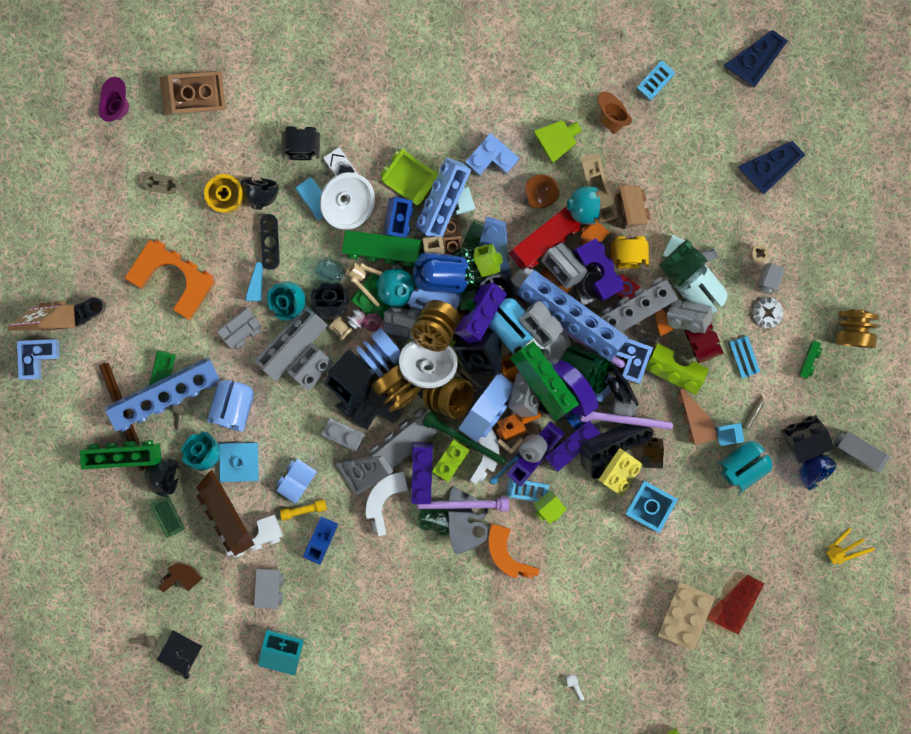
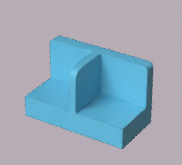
[714,423,744,446]

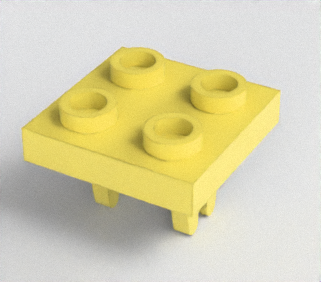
[599,448,643,496]

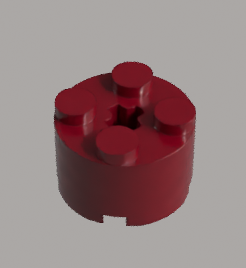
[684,323,724,363]

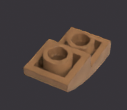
[442,216,463,256]

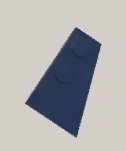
[723,30,788,88]
[737,141,806,195]

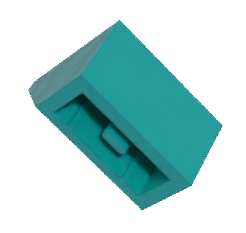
[258,628,305,676]

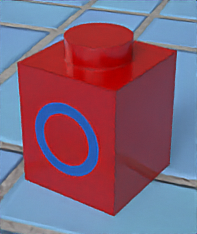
[615,274,641,299]

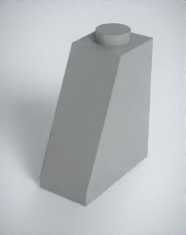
[835,431,890,473]

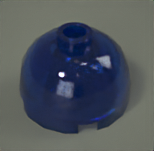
[799,454,837,491]

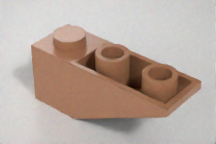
[677,389,717,445]

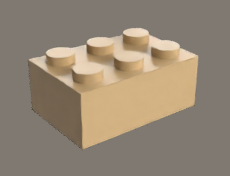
[658,582,716,651]

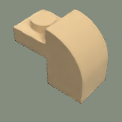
[422,236,445,254]

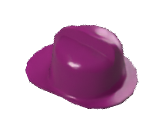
[99,77,129,122]

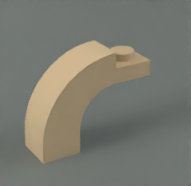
[580,153,618,223]

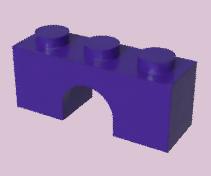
[573,238,624,302]
[454,282,507,344]
[545,421,601,472]
[411,442,433,504]

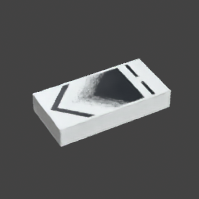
[324,147,358,176]

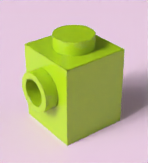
[474,243,503,277]
[533,490,567,524]

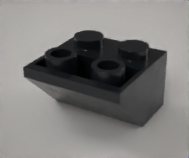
[324,349,376,408]
[781,415,835,464]

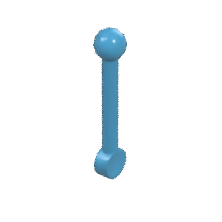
[490,453,520,484]

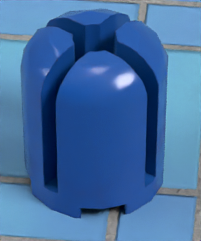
[413,253,469,294]

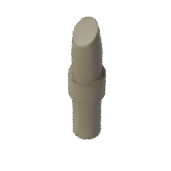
[742,396,765,430]

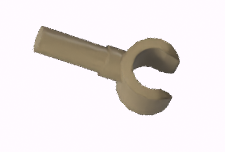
[173,403,185,430]
[129,635,157,648]

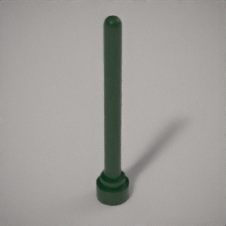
[422,411,506,465]

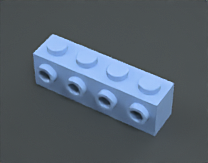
[416,157,471,237]

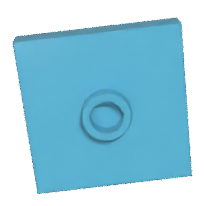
[219,443,259,482]

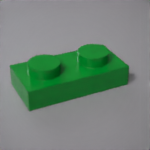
[798,340,822,379]

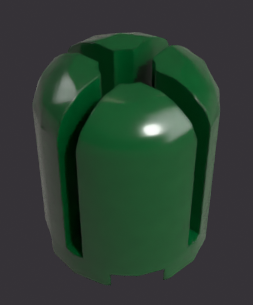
[558,346,613,394]

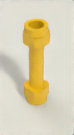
[280,499,327,521]

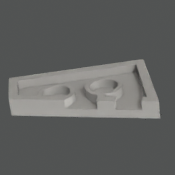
[335,455,393,496]

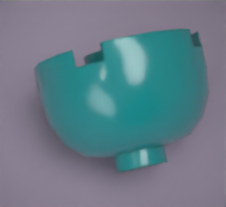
[567,186,600,225]
[376,268,416,307]
[267,281,306,321]
[181,431,220,471]

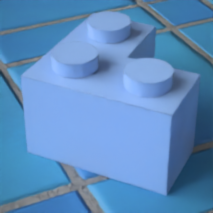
[465,133,519,177]
[17,339,60,380]
[616,339,653,384]

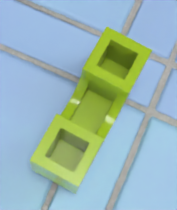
[645,343,709,395]

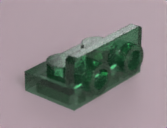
[659,239,707,287]
[416,500,450,537]

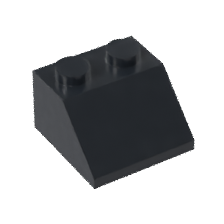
[453,331,502,375]

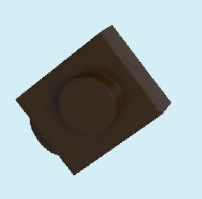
[643,437,664,468]

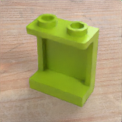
[380,148,439,207]
[432,439,469,482]

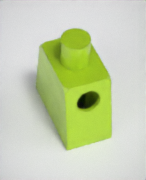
[534,120,582,164]

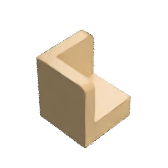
[497,436,524,454]

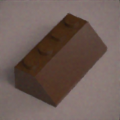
[196,470,255,556]

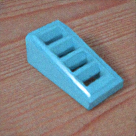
[636,60,675,101]
[245,262,263,302]
[506,478,549,502]

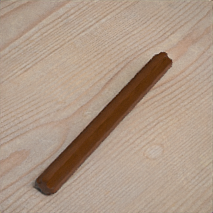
[99,363,149,471]

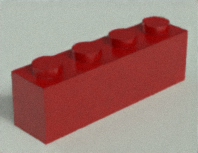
[508,206,581,271]

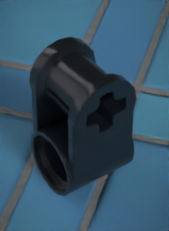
[74,298,106,327]

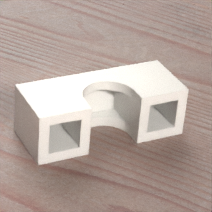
[221,514,283,558]

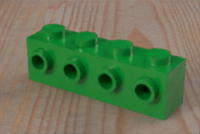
[342,230,423,267]
[510,341,579,421]
[79,440,162,470]

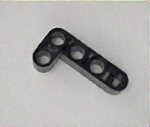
[580,417,654,479]

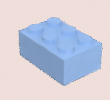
[459,374,514,442]

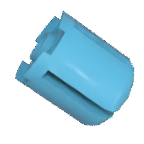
[488,298,534,354]

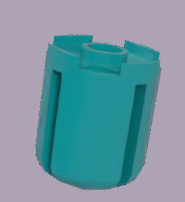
[717,441,772,495]

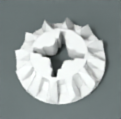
[753,298,783,328]

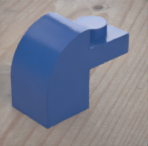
[303,516,338,565]

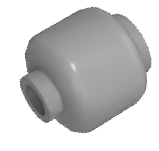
[608,397,637,417]
[519,434,547,463]

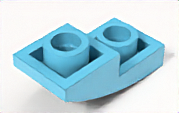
[295,177,323,221]

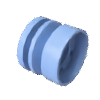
[356,328,401,378]

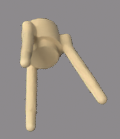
[346,262,383,306]

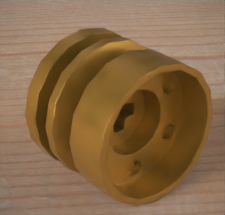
[411,300,461,352]
[835,309,879,348]
[371,364,422,412]
[423,376,474,419]

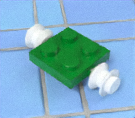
[347,263,405,329]

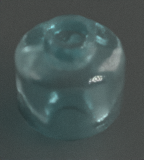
[315,257,345,284]

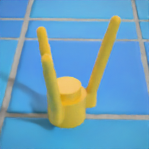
[826,528,875,565]

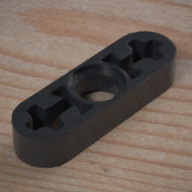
[260,214,280,270]

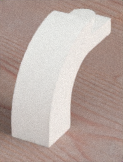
[470,427,499,484]
[366,471,408,536]

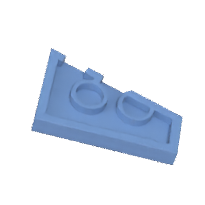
[474,217,512,279]

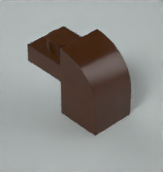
[158,563,204,593]

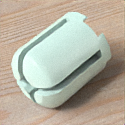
[673,261,728,314]

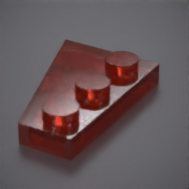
[707,574,765,635]

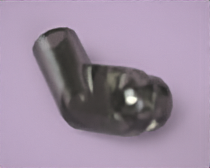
[630,325,657,345]

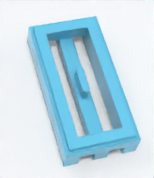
[729,336,760,378]

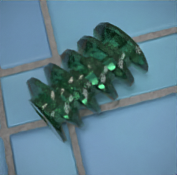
[453,248,482,291]

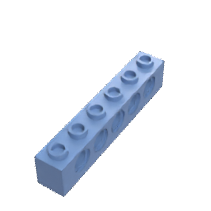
[517,270,628,362]
[104,357,220,432]

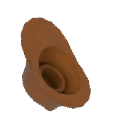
[597,92,632,134]

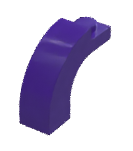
[551,360,599,417]
[506,421,565,487]

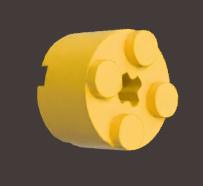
[204,174,244,214]
[610,236,649,269]

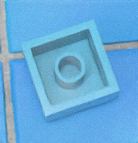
[624,480,678,533]

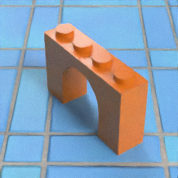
[125,239,216,320]

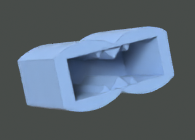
[276,459,317,504]

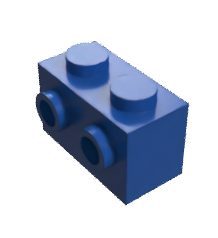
[382,197,413,238]

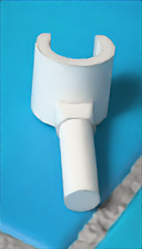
[566,675,584,701]

